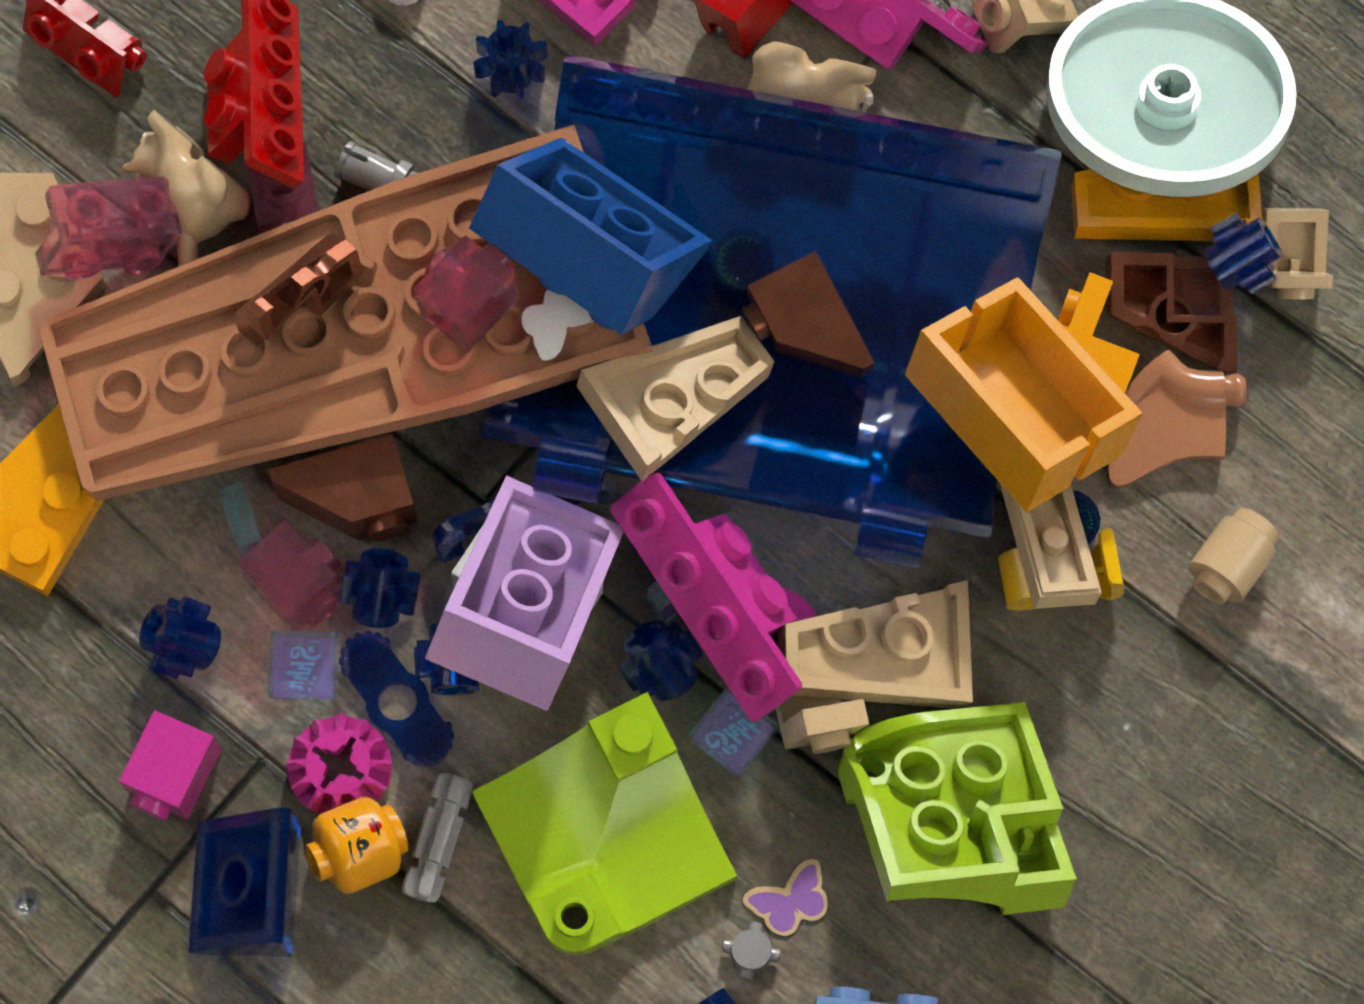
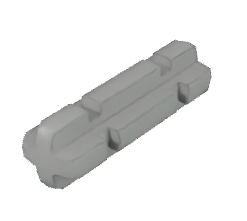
[402,773,473,903]

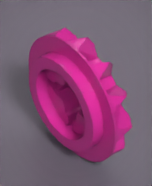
[286,713,392,815]

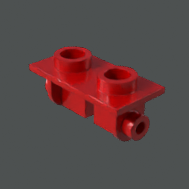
[23,0,147,98]

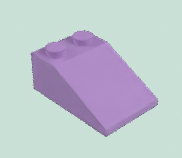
[425,476,624,711]

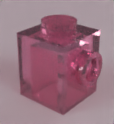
[413,235,519,353]
[237,520,343,633]

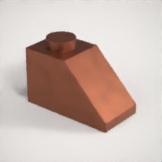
[742,251,875,378]
[268,433,418,541]

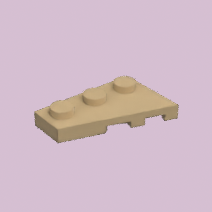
[577,316,775,482]
[778,580,973,709]

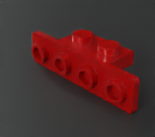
[204,0,304,188]

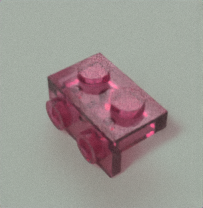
[35,177,183,280]

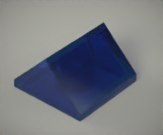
[188,807,301,957]

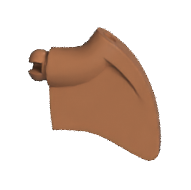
[1107,349,1247,489]

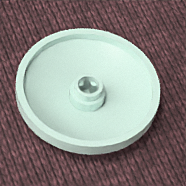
[1046,0,1296,197]

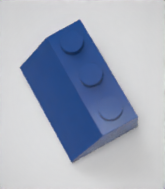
[469,138,712,335]

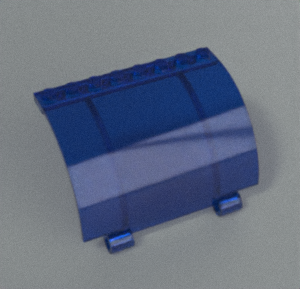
[481,54,1061,568]

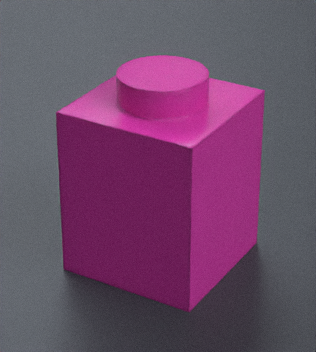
[119,710,222,821]

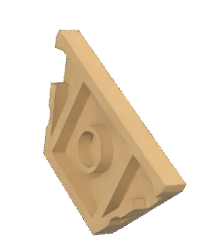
[0,173,107,387]

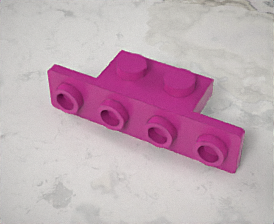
[791,0,988,69]
[611,473,802,722]

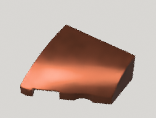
[235,234,363,347]
[1105,252,1237,374]

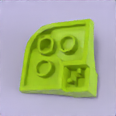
[472,692,737,955]
[838,702,1077,915]

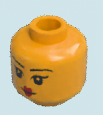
[304,797,408,895]

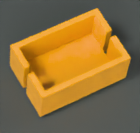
[905,277,1142,513]

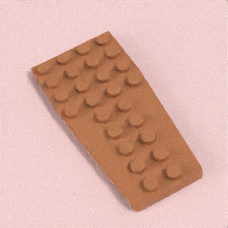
[39,125,652,500]

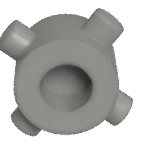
[722,922,780,980]

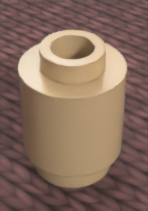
[1188,508,1280,605]

